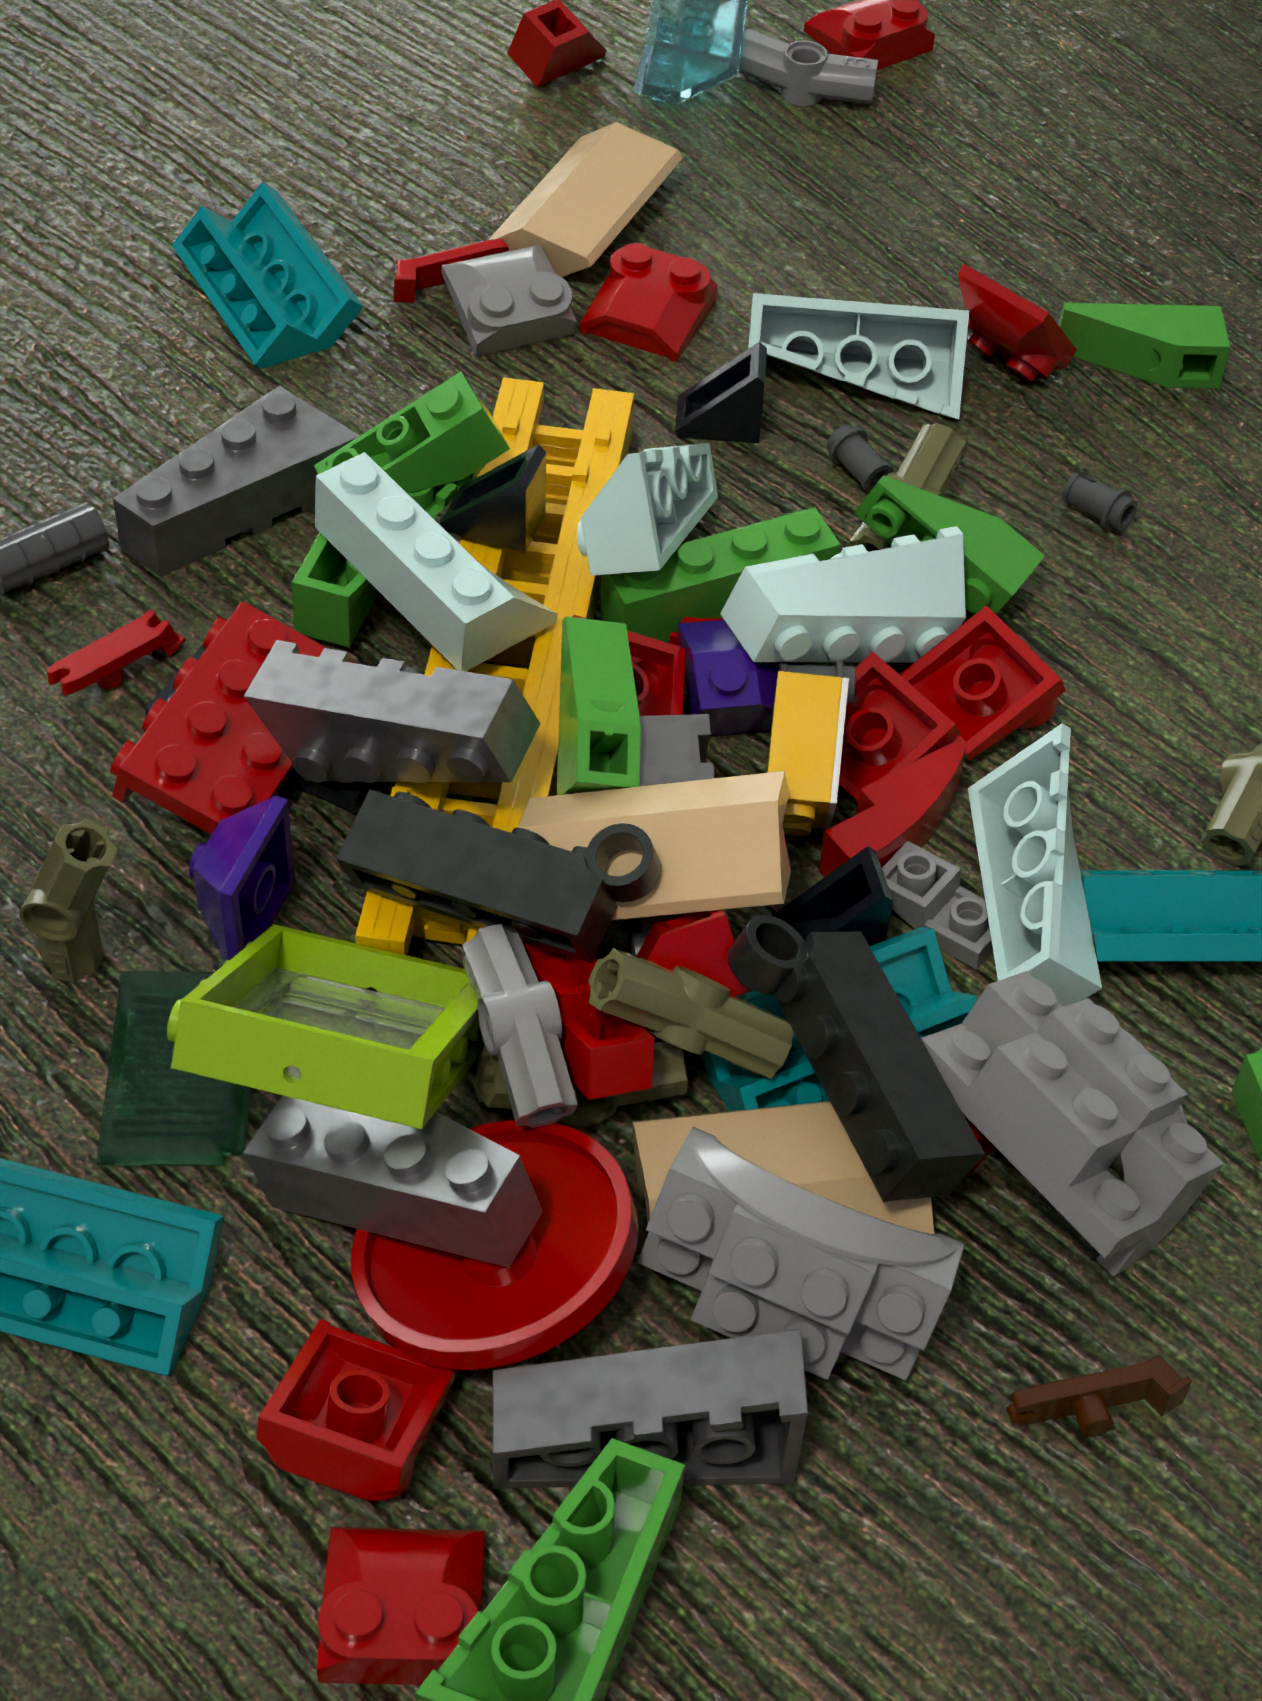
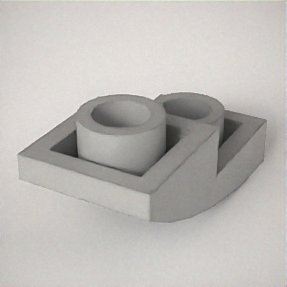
[882,841,993,970]

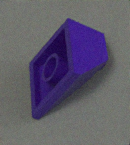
[677,620,803,737]
[189,796,296,963]

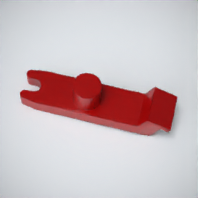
[394,238,509,303]
[46,610,186,695]

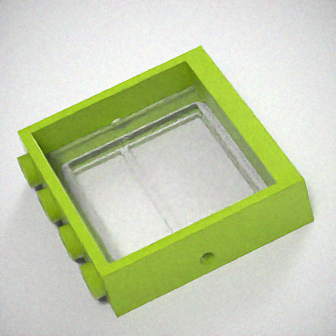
[167,924,485,1129]

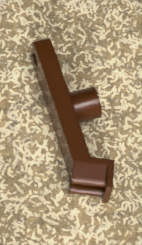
[1006,1355,1192,1437]

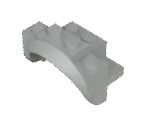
[921,971,1224,1277]
[637,1127,964,1381]

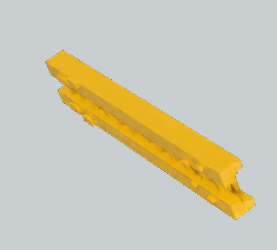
[355,377,634,969]

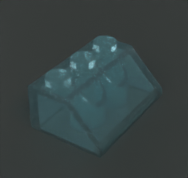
[633,0,748,103]

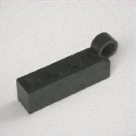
[336,790,661,963]
[727,915,985,1202]

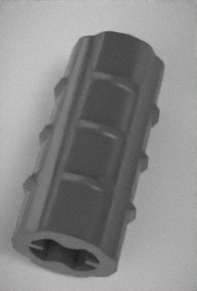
[0,502,109,595]

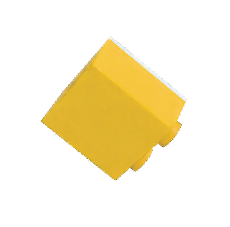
[767,671,849,836]

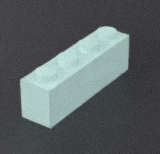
[748,293,969,420]
[577,443,718,576]
[315,452,558,671]
[720,526,966,662]
[968,723,1102,1006]

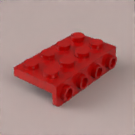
[110,601,353,835]

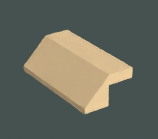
[489,122,683,277]
[517,771,791,920]
[632,1101,934,1234]

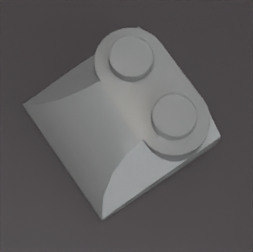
[441,244,577,357]

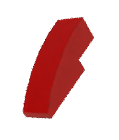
[819,739,966,877]
[521,940,654,1100]

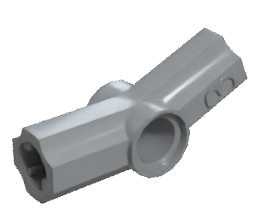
[731,28,878,106]
[462,924,578,1128]

